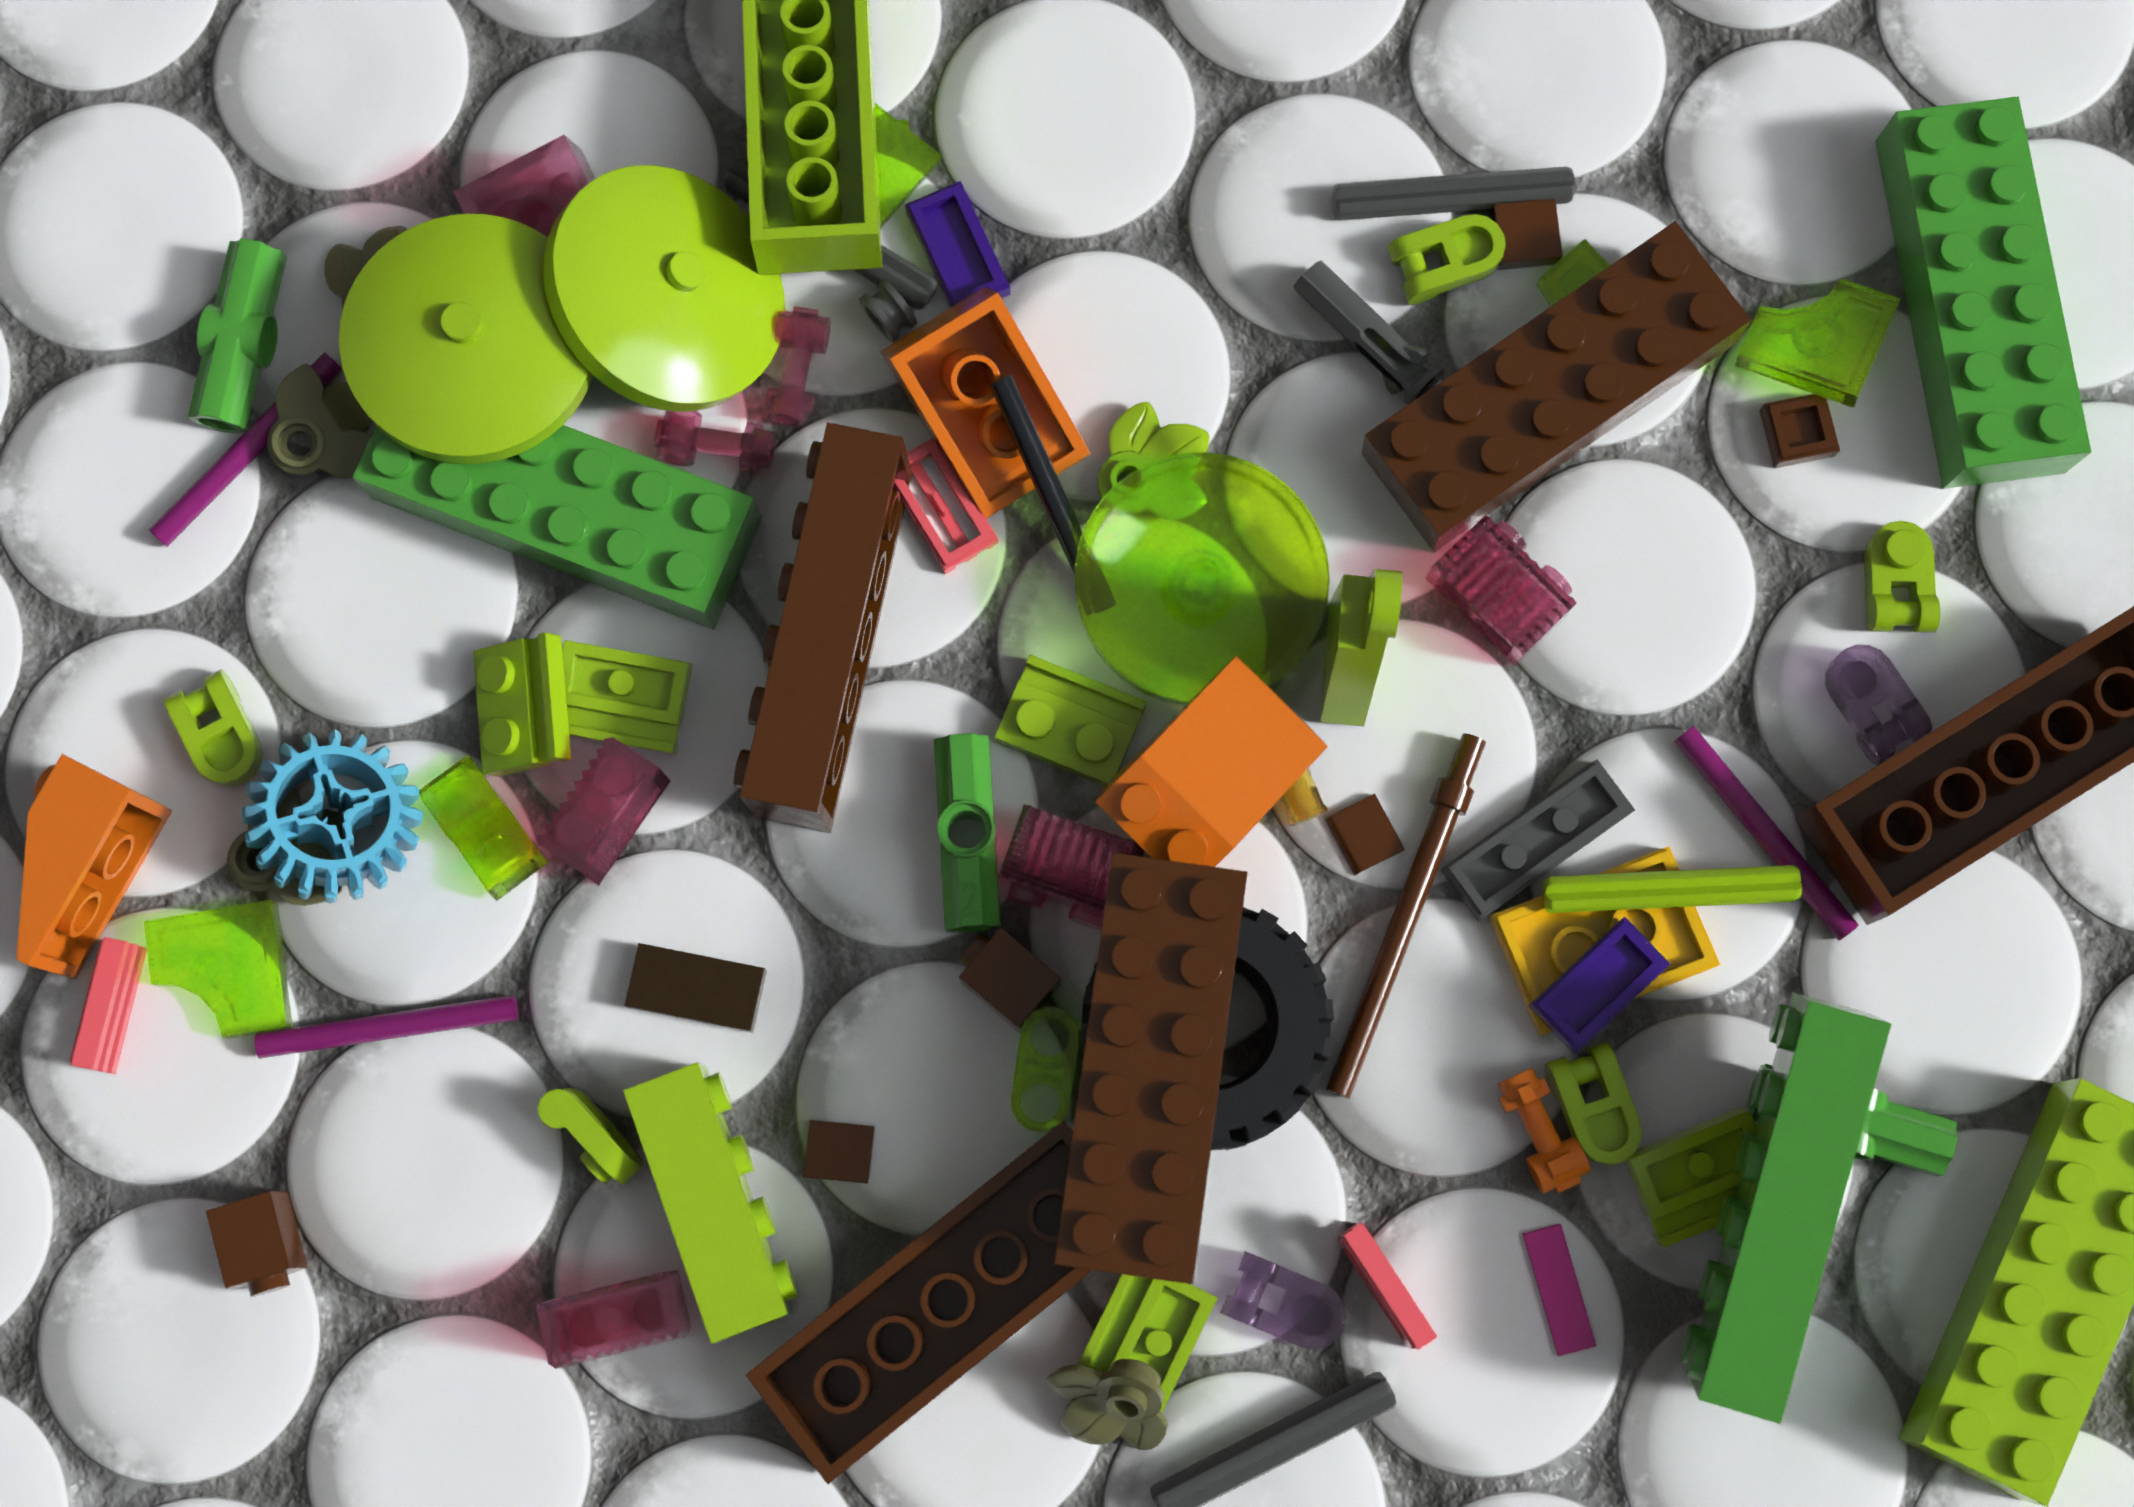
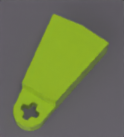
[1320,569,1402,726]

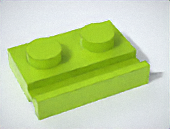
[473,632,571,777]
[563,640,693,754]
[994,654,1147,786]
[1625,1107,1756,1248]
[1077,1274,1218,1413]

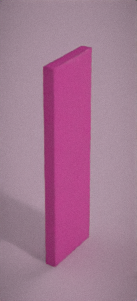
[1523,1224,1596,1356]

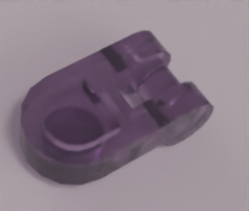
[1825,644,1932,764]
[1220,1251,1347,1350]

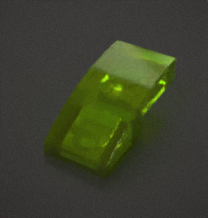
[419,754,549,901]

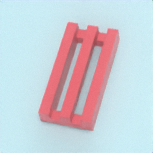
[893,437,999,574]
[69,937,147,1074]
[1337,1223,1437,1350]

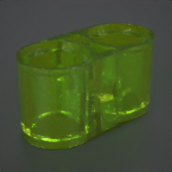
[1011,1007,1079,1134]

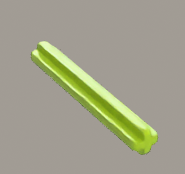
[1542,865,1802,913]

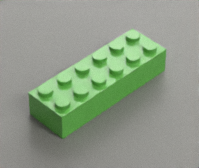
[1875,96,2092,489]
[352,425,762,630]
[1680,992,1892,1424]

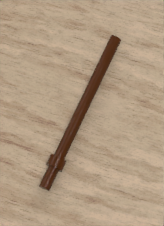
[1325,733,1486,1099]

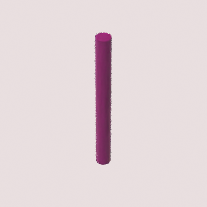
[148,352,343,547]
[1674,726,1859,941]
[254,995,518,1059]

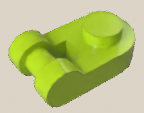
[1387,214,1506,305]
[1864,520,1940,633]
[164,669,263,787]
[1544,1042,1642,1165]
[538,1088,645,1185]

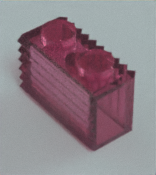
[1426,515,1576,666]
[537,737,671,886]
[998,804,1145,930]
[537,1270,692,1369]

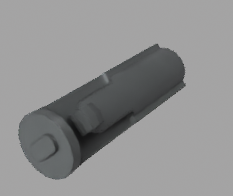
[1293,260,1445,405]

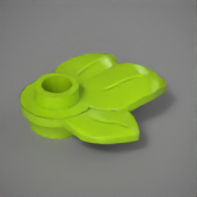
[1097,402,1210,520]

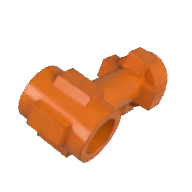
[1497,1067,1591,1194]

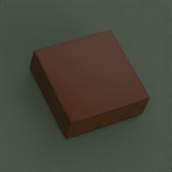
[1491,199,1563,270]
[1759,392,1840,469]

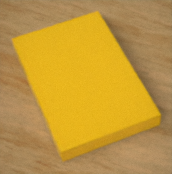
[1489,846,1720,1037]

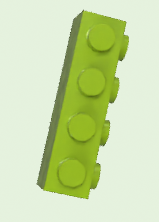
[623,1062,799,1344]

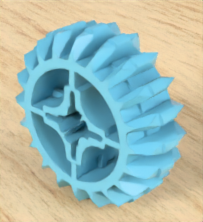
[242,729,423,904]

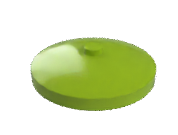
[543,165,785,412]
[339,213,594,464]

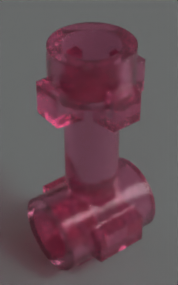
[765,306,831,426]
[654,410,775,473]

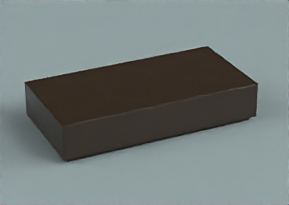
[624,943,767,1033]

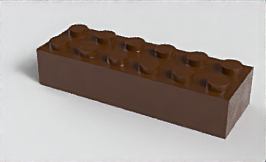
[1361,221,1752,552]
[734,422,912,833]
[1795,606,2134,925]
[1054,853,1248,1284]
[745,1120,1093,1484]

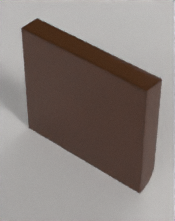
[1325,794,1405,876]
[803,1120,875,1184]

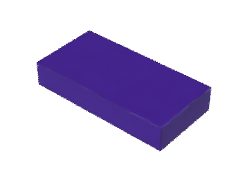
[905,181,1011,308]
[1528,916,1670,1054]

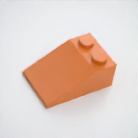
[880,287,1091,519]
[1095,655,1328,867]
[16,754,173,979]

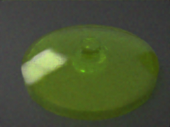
[1074,452,1330,706]

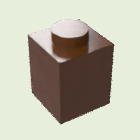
[958,928,1061,1033]
[206,1191,308,1297]

